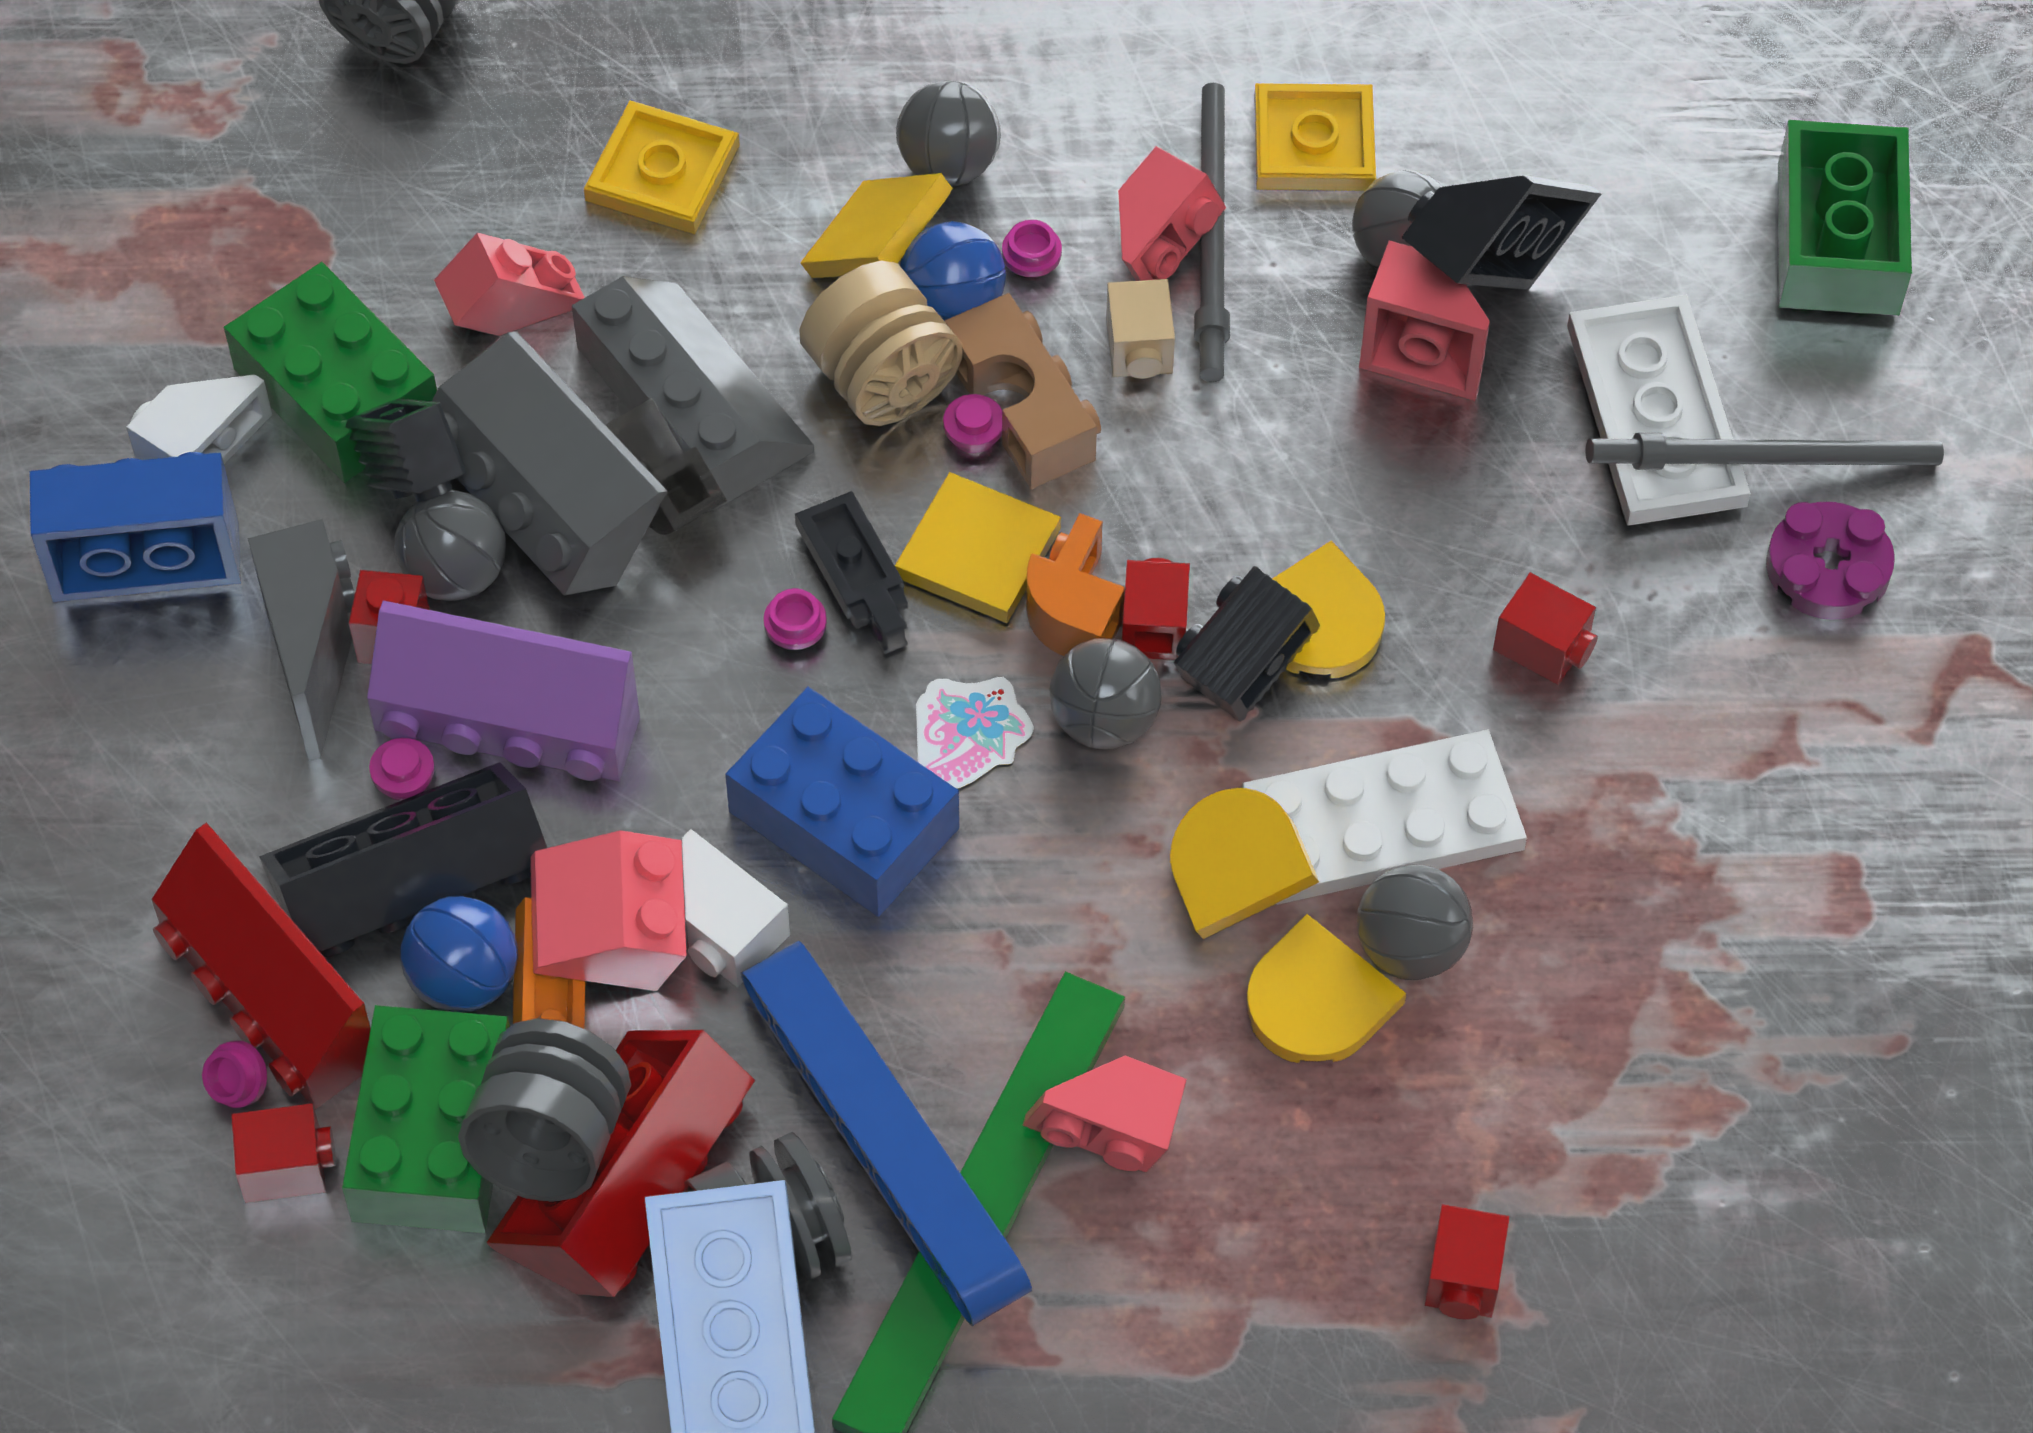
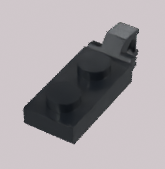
[795,491,908,654]

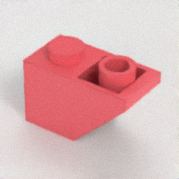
[1118,146,1226,281]
[434,233,585,336]
[1022,1055,1187,1172]

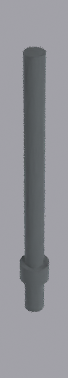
[1194,82,1230,382]
[1585,433,1944,470]

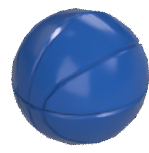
[900,221,1006,321]
[400,896,518,1012]

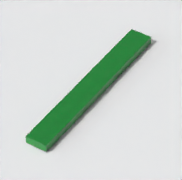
[832,971,1125,1433]

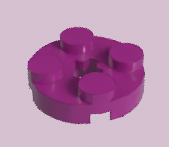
[1766,501,1895,620]

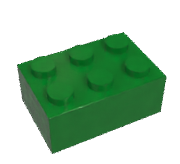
[1778,120,1912,316]
[224,261,437,483]
[342,1005,510,1234]

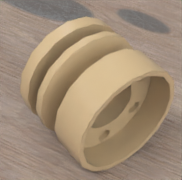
[799,261,963,426]

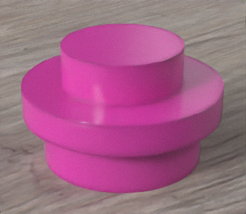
[1002,219,1062,277]
[943,394,1002,453]
[764,588,827,650]
[369,738,435,800]
[202,1040,267,1108]

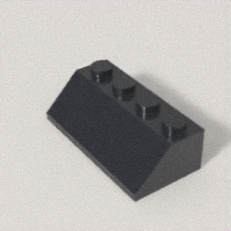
[1401,175,1602,290]
[259,762,547,958]

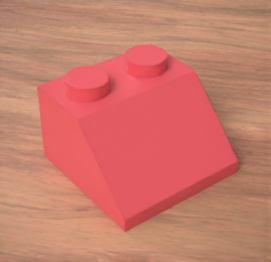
[1359,240,1490,401]
[530,830,687,991]

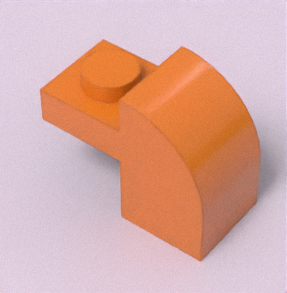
[1026,513,1125,656]

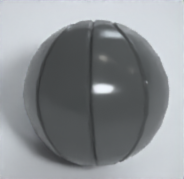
[896,80,1001,186]
[1352,170,1444,269]
[394,491,507,601]
[1049,638,1162,749]
[1357,865,1473,980]

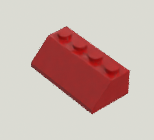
[151,822,371,1110]
[486,1030,755,1297]

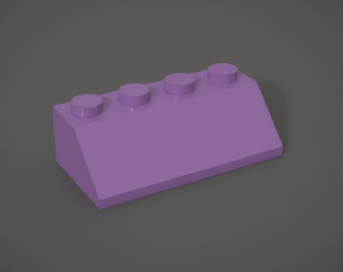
[367,601,640,782]

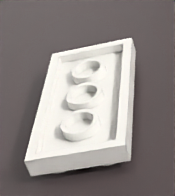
[1567,294,1751,526]
[1242,729,1527,905]

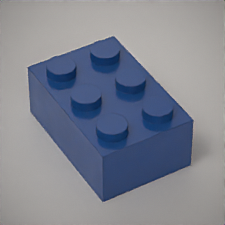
[30,452,241,602]
[725,686,959,918]

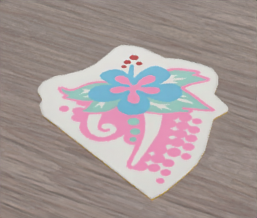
[916,677,1034,789]

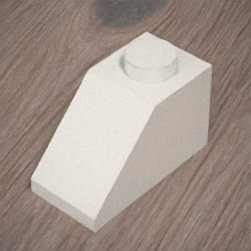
[126,374,272,464]
[682,829,790,988]

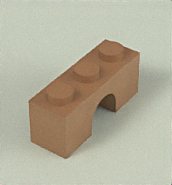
[945,293,1101,489]

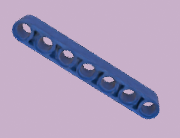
[741,941,1032,1326]

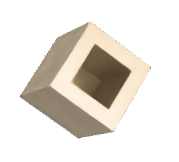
[1106,279,1175,379]

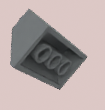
[572,276,814,512]
[432,331,668,596]

